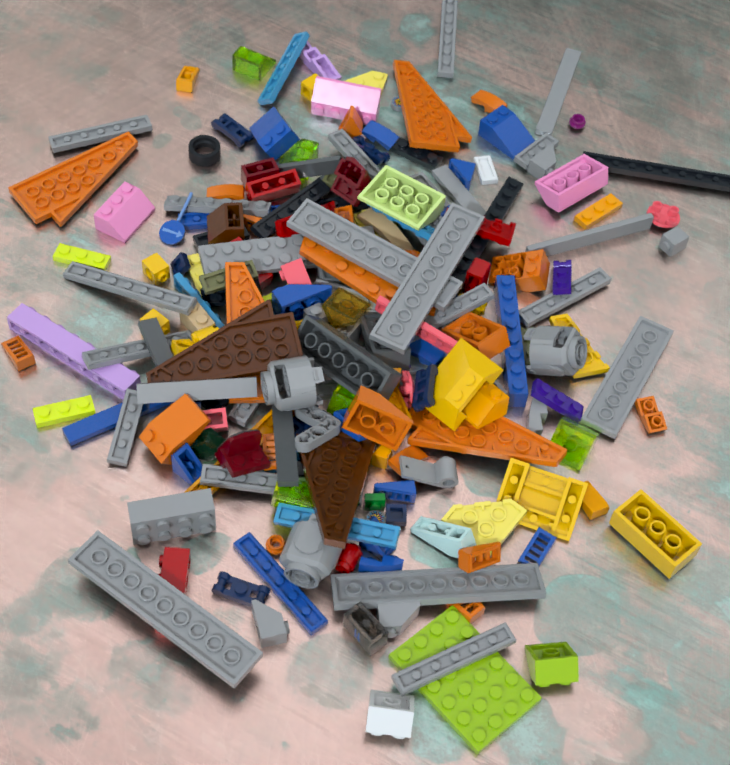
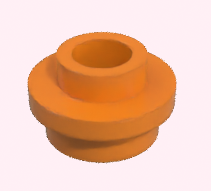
[266,535,286,555]

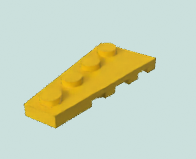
[549,314,610,379]

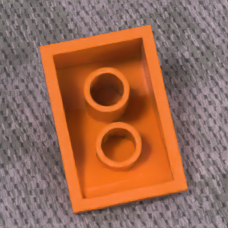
[441,312,510,359]
[342,385,413,451]
[139,394,211,465]

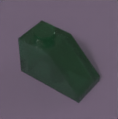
[190,428,226,461]

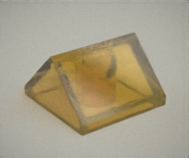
[322,287,371,329]

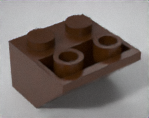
[207,202,244,245]

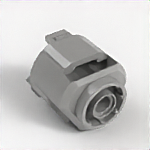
[523,326,587,376]
[260,355,325,411]
[279,513,342,589]

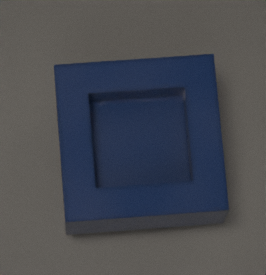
[170,252,191,275]
[386,504,407,526]

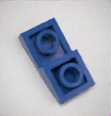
[362,120,399,151]
[409,339,445,366]
[358,555,404,573]

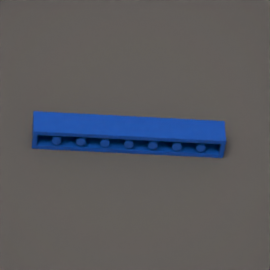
[494,275,529,407]

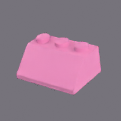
[93,182,155,243]

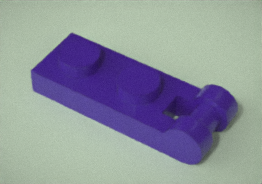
[553,260,572,295]

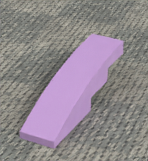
[299,41,341,80]

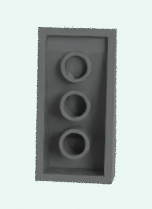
[359,312,411,371]

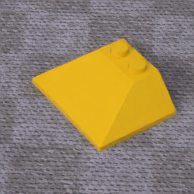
[425,338,504,432]
[496,458,588,541]

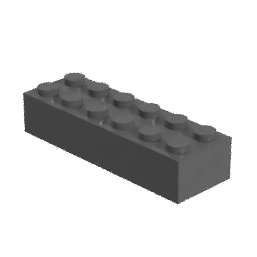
[297,314,402,400]

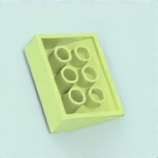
[357,165,446,231]

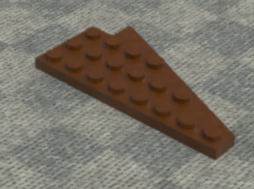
[146,299,303,383]
[296,431,376,549]

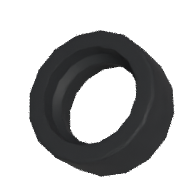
[188,135,221,167]

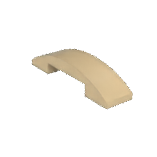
[357,207,414,250]

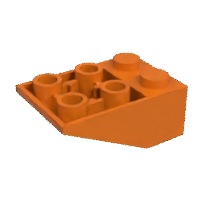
[488,249,550,292]

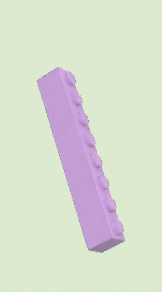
[7,303,141,400]

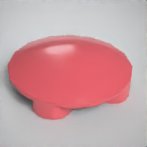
[647,201,680,228]
[399,370,415,409]

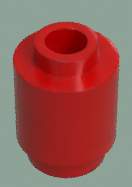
[335,543,363,574]

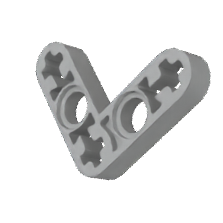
[295,406,341,453]

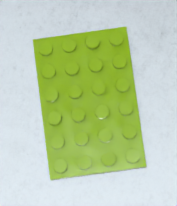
[388,605,542,755]

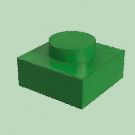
[364,493,386,511]

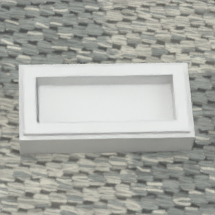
[473,155,498,185]

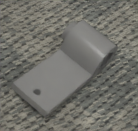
[399,455,459,488]

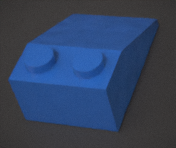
[478,105,535,160]
[249,106,300,161]
[272,284,332,321]

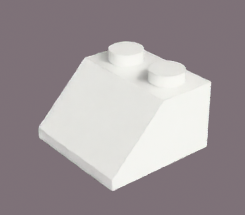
[366,689,414,739]

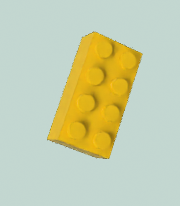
[609,489,702,579]

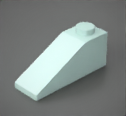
[410,516,476,558]

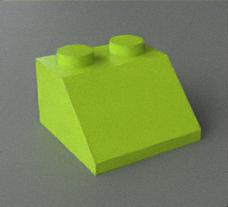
[525,642,579,687]

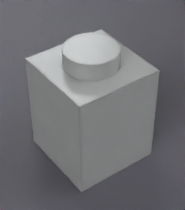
[659,226,689,257]

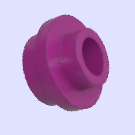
[569,114,586,129]

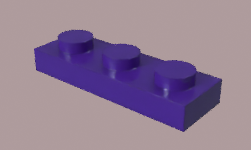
[531,378,584,423]

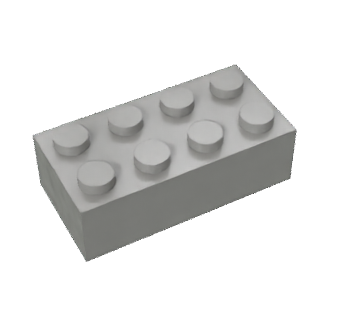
[127,488,216,545]

